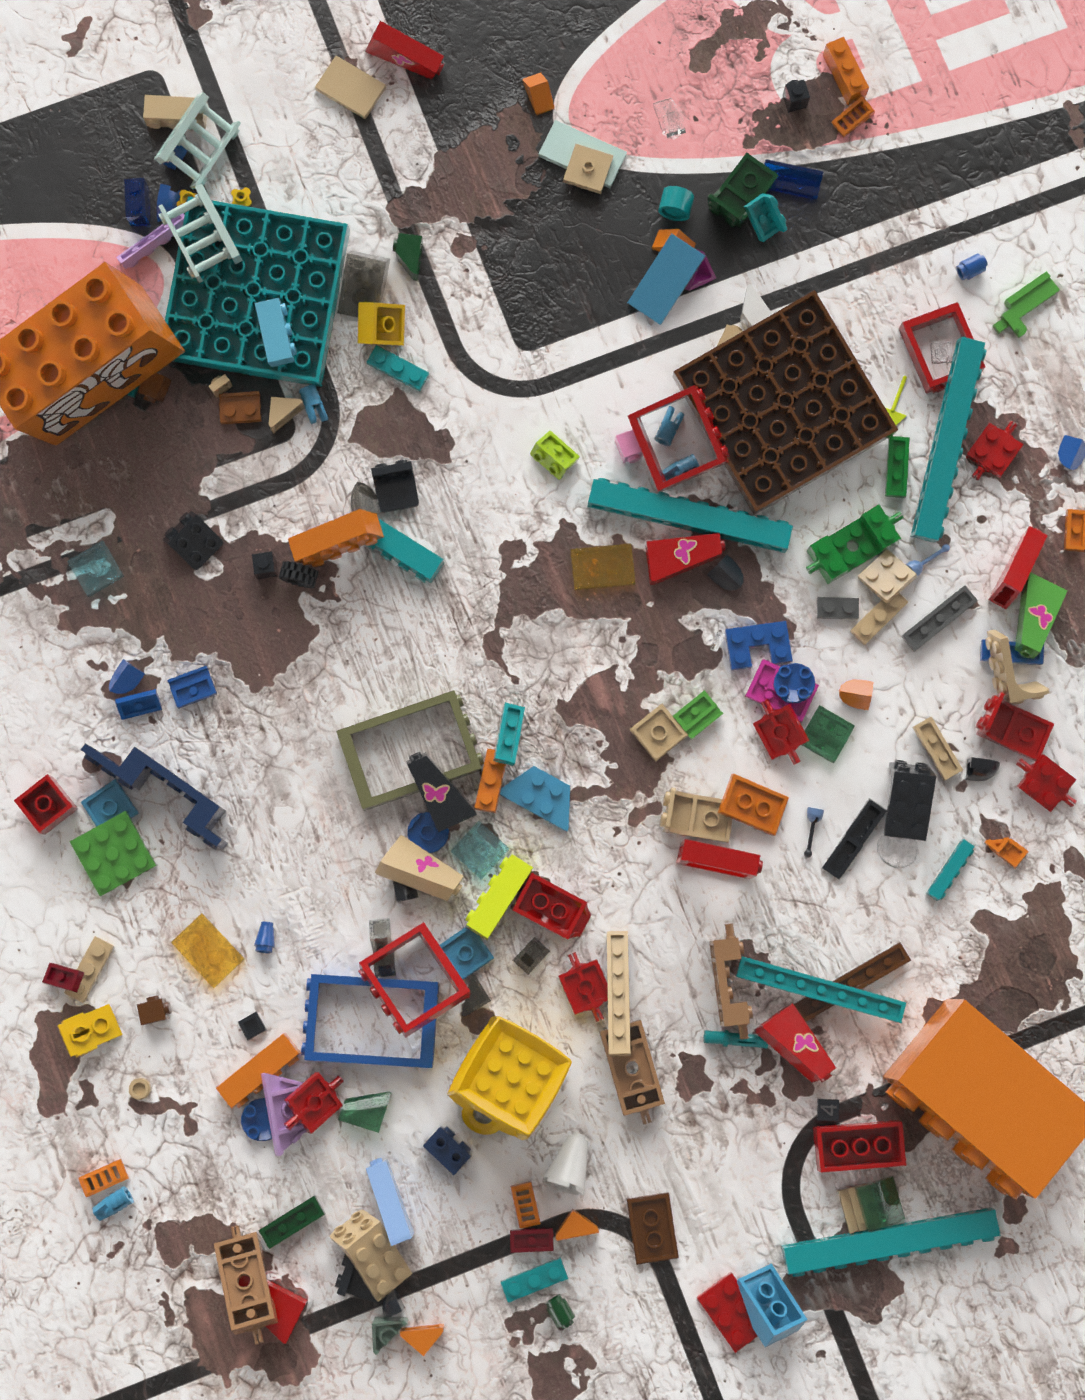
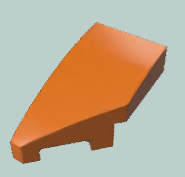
[984,837,1029,869]

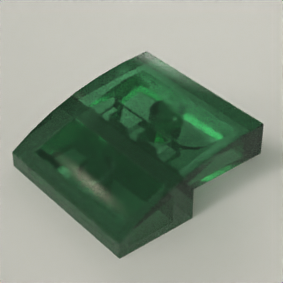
[802,705,855,764]
[855,1176,905,1232]

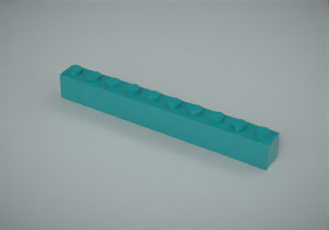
[910,337,987,543]
[587,478,793,553]
[781,1207,1001,1277]

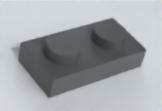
[817,597,859,620]

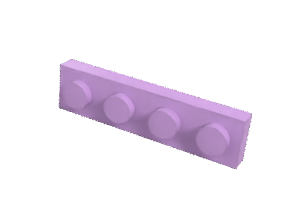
[116,214,184,269]

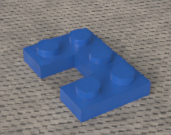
[725,621,793,671]

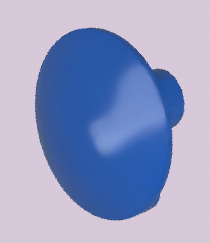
[774,663,815,703]
[241,1098,272,1141]

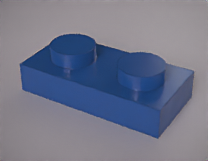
[115,689,162,720]

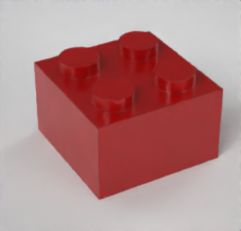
[14,774,78,835]

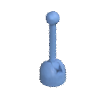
[906,544,950,576]

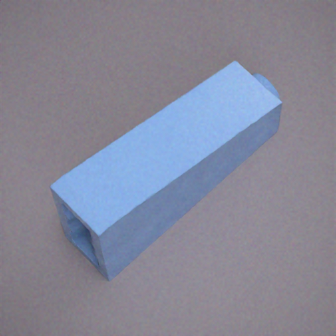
[366,1158,414,1246]

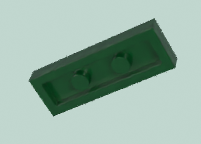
[258,1195,326,1249]

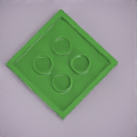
[69,811,157,896]

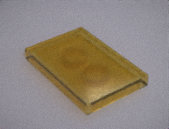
[570,543,635,590]
[171,913,245,988]

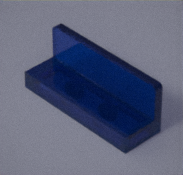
[764,159,824,200]

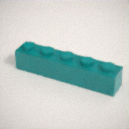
[926,839,975,901]

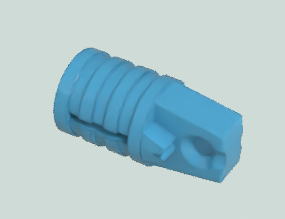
[662,454,699,481]
[92,1186,134,1221]

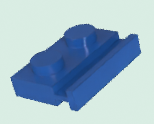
[167,666,217,709]

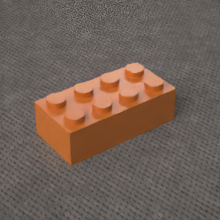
[288,509,384,567]

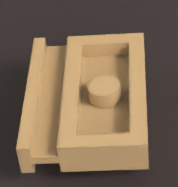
[837,1183,880,1234]

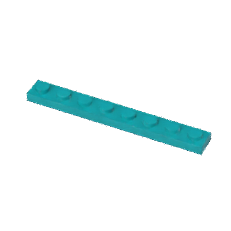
[736,956,907,1023]

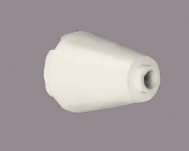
[542,1132,588,1195]

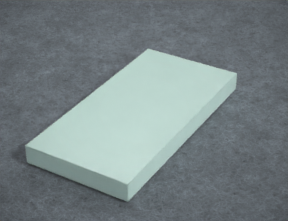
[538,120,627,188]

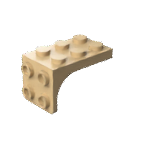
[985,629,1050,704]
[660,787,732,843]
[330,1210,412,1302]

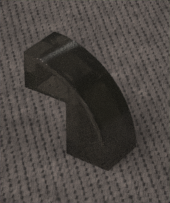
[369,918,397,978]

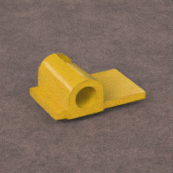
[57,1004,123,1058]

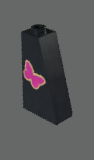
[406,752,477,832]

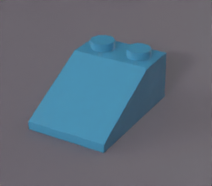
[737,1263,808,1347]

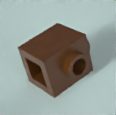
[138,373,172,404]
[137,995,172,1025]

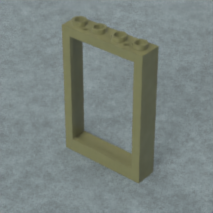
[336,690,484,811]

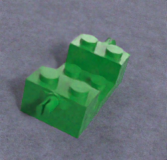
[806,504,904,585]

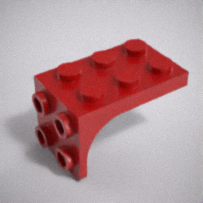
[976,692,1054,761]

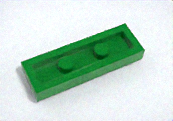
[885,436,910,498]

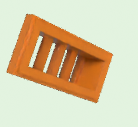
[831,96,875,138]
[78,1159,129,1198]
[510,1181,541,1229]

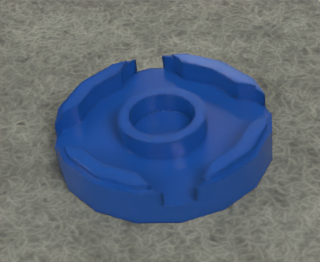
[407,812,449,854]

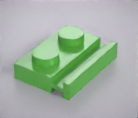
[673,690,723,740]

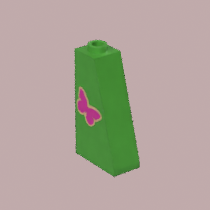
[1015,572,1067,659]

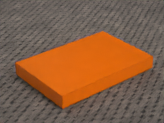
[717,774,789,836]

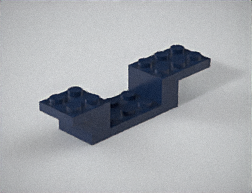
[80,743,228,850]

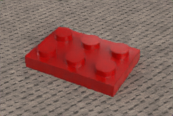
[697,1272,758,1353]

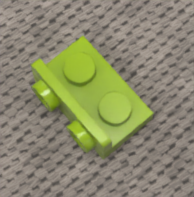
[530,431,580,480]

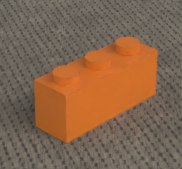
[823,37,869,106]

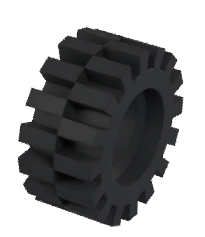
[279,561,319,589]

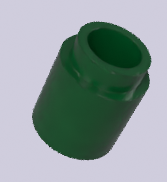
[545,1294,575,1329]

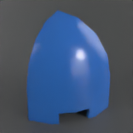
[156,184,180,221]
[1058,435,1085,470]
[109,659,145,694]

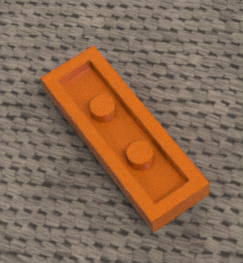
[474,748,506,813]

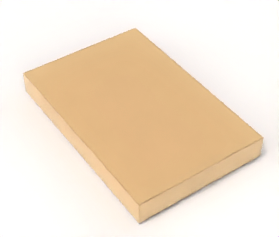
[315,56,386,119]

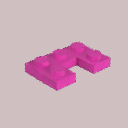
[745,659,819,723]

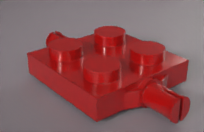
[966,421,1024,480]
[753,699,810,765]
[1016,754,1077,812]
[558,952,608,1022]
[284,1072,344,1134]

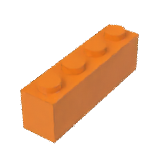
[216,1033,301,1108]

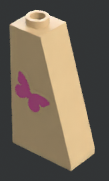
[375,835,464,901]

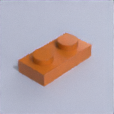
[1064,509,1085,552]

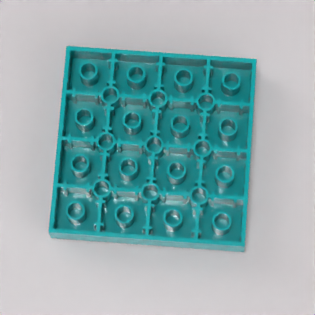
[165,196,350,387]

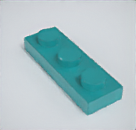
[366,345,429,392]
[493,702,525,766]
[500,1257,568,1303]

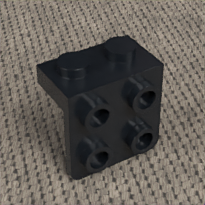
[371,460,419,513]
[162,511,223,570]
[335,1254,381,1303]

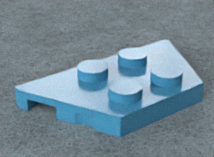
[500,766,570,832]

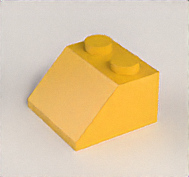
[357,302,405,346]

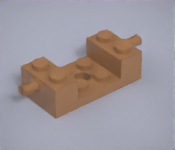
[709,923,753,1039]
[599,1020,665,1125]
[214,1226,278,1345]

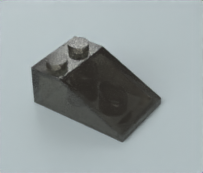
[337,250,390,318]

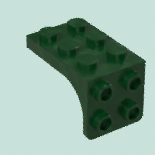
[707,152,779,229]

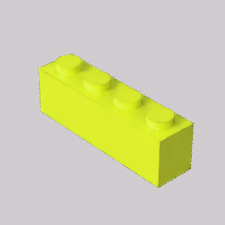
[465,854,533,940]

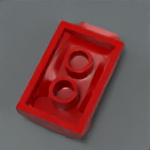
[512,873,591,940]

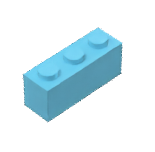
[255,298,297,367]

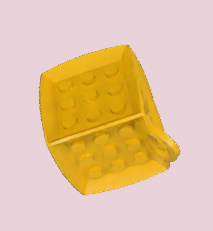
[447,1016,572,1140]

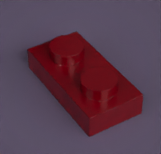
[42,962,85,993]
[510,1228,554,1253]

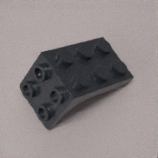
[883,760,937,841]

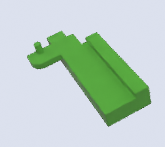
[992,271,1060,338]

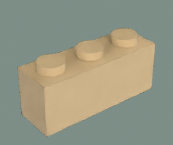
[143,95,207,130]

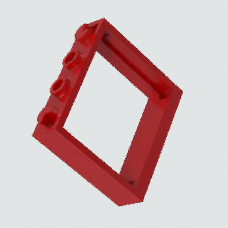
[627,385,729,492]
[358,922,470,1038]

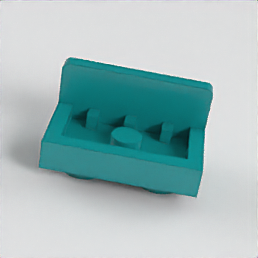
[744,193,788,242]

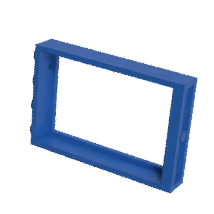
[301,974,439,1068]

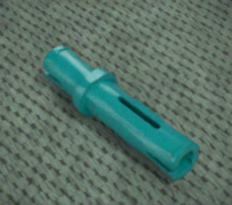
[703,1030,768,1049]

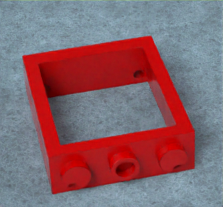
[899,302,986,394]
[676,839,763,880]

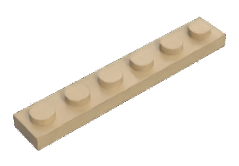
[607,931,631,1056]

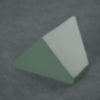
[372,1317,408,1355]

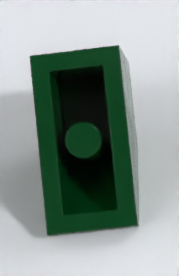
[393,233,423,281]

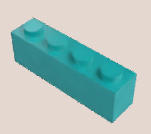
[365,518,444,583]

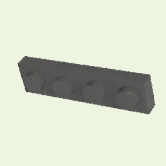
[901,585,978,652]

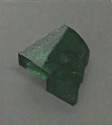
[338,1091,392,1133]

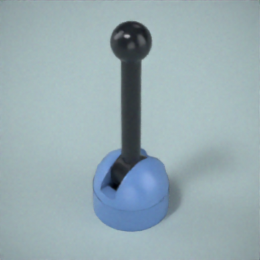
[804,807,824,858]

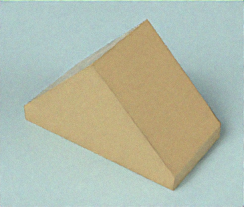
[269,397,305,433]

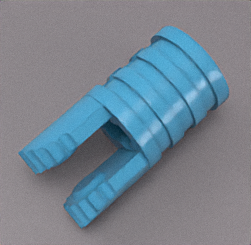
[299,385,328,424]
[654,406,685,446]

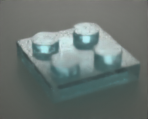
[67,541,125,597]
[451,821,509,880]

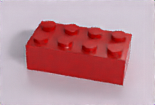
[813,1120,907,1172]

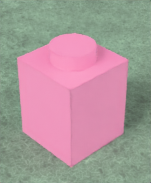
[615,429,643,463]

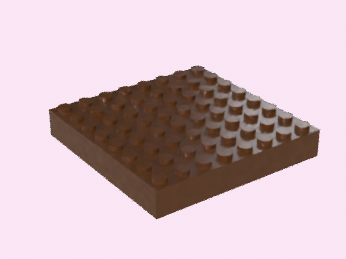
[672,290,898,515]

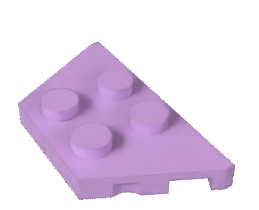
[261,1073,307,1156]

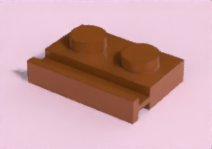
[219,391,262,425]

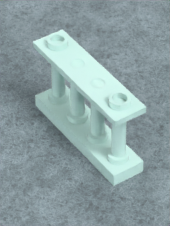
[154,92,241,189]
[158,184,243,283]

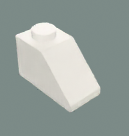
[740,284,772,330]

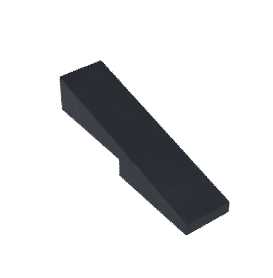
[822,798,887,880]

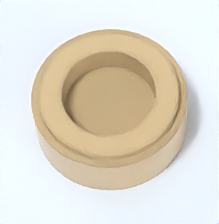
[129,1078,151,1100]

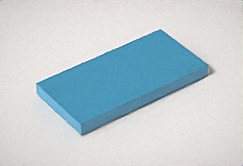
[627,233,706,325]

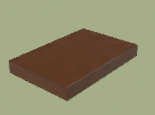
[626,1192,679,1265]

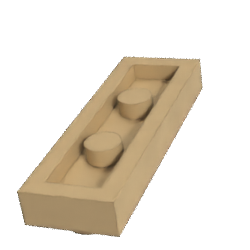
[850,593,908,645]
[912,716,963,781]
[64,936,114,1003]

